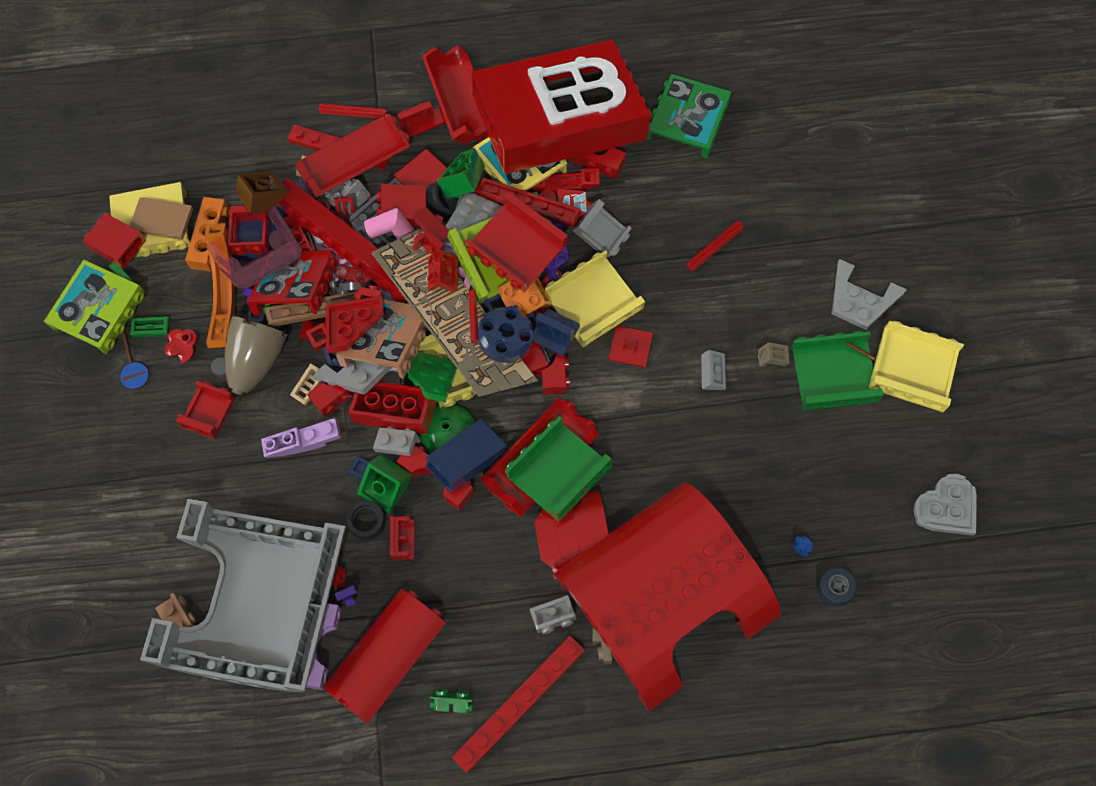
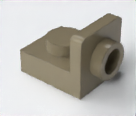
[758,342,789,367]

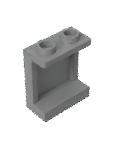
[572,199,632,258]

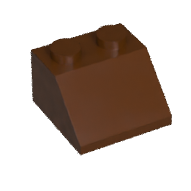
[236,171,288,214]

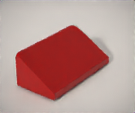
[412,208,449,243]

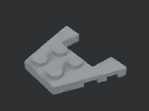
[831,259,907,330]
[313,359,392,395]

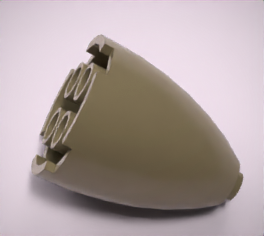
[224,316,287,395]

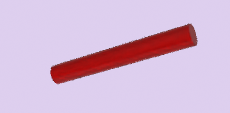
[468,290,478,343]

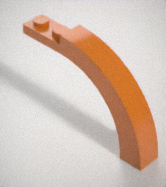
[205,223,236,348]

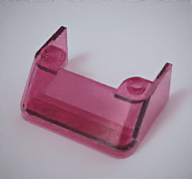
[207,206,302,290]

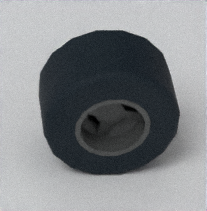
[817,567,857,607]

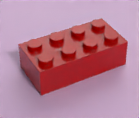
[348,382,437,434]

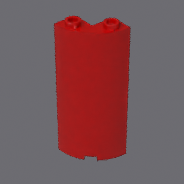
[422,45,489,143]
[294,114,410,197]
[480,398,599,517]
[322,589,446,724]

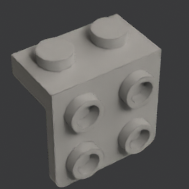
[318,178,371,220]

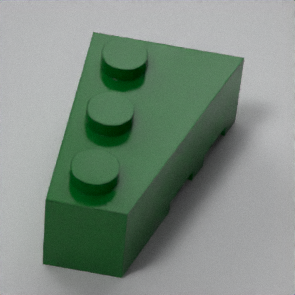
[437,148,485,199]

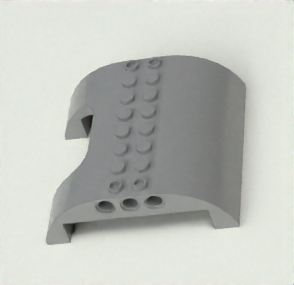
[140,499,346,692]

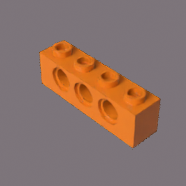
[185,197,230,272]

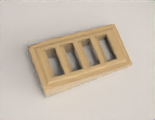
[290,364,324,405]

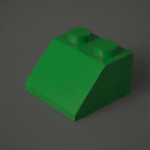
[357,455,412,514]

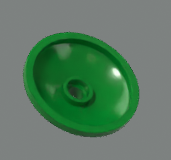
[419,404,475,454]

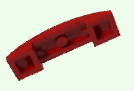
[529,168,600,193]

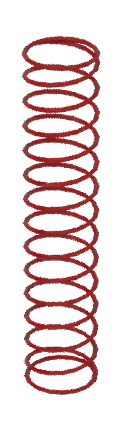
[334,265,369,284]

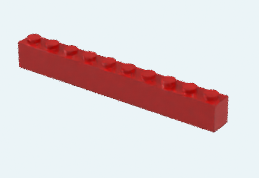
[275,178,408,304]

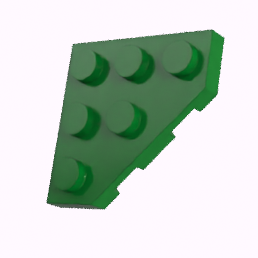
[407,351,458,403]

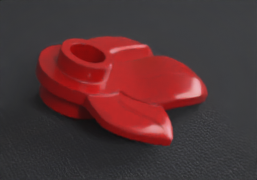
[165,329,198,364]

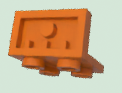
[497,278,552,319]

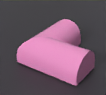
[364,208,415,239]

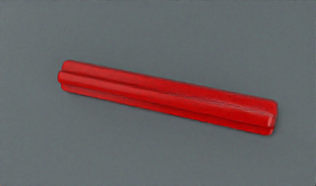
[319,103,387,118]
[686,221,744,271]

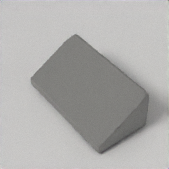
[701,350,726,390]

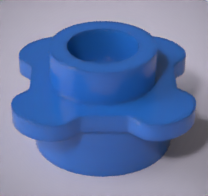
[792,536,813,557]

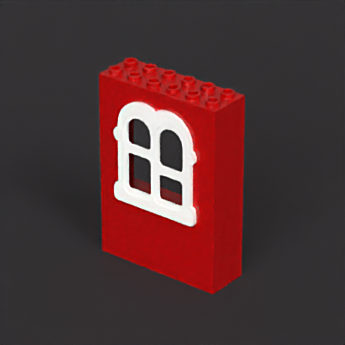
[472,40,652,174]

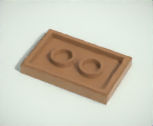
[130,197,193,240]

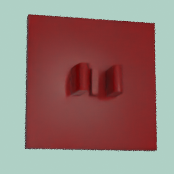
[608,326,653,368]

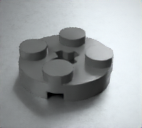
[334,276,372,295]

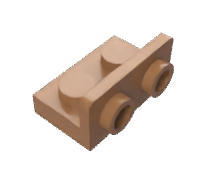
[155,592,197,627]

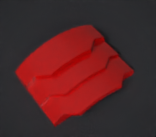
[534,491,609,580]

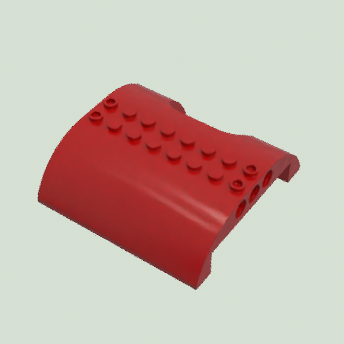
[553,482,781,712]

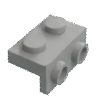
[373,427,420,456]
[529,595,576,634]

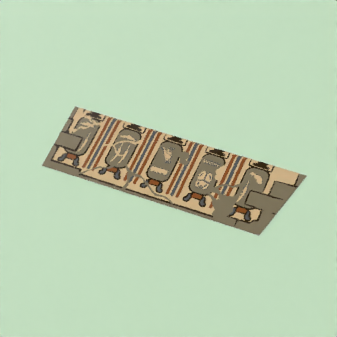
[371,229,538,396]

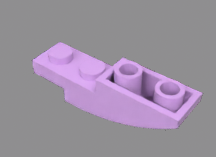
[261,418,341,458]

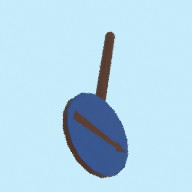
[120,332,149,389]

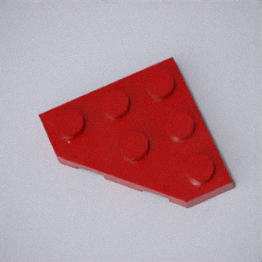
[326,296,384,353]

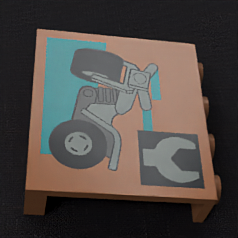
[336,297,428,378]

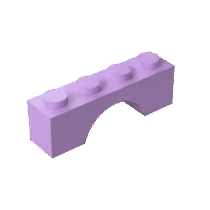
[306,604,342,690]

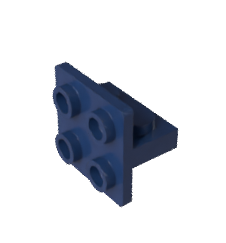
[533,309,580,356]

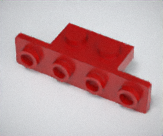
[397,101,446,138]

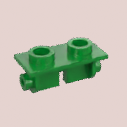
[430,689,474,714]

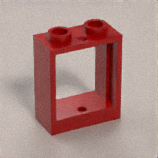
[228,206,271,255]

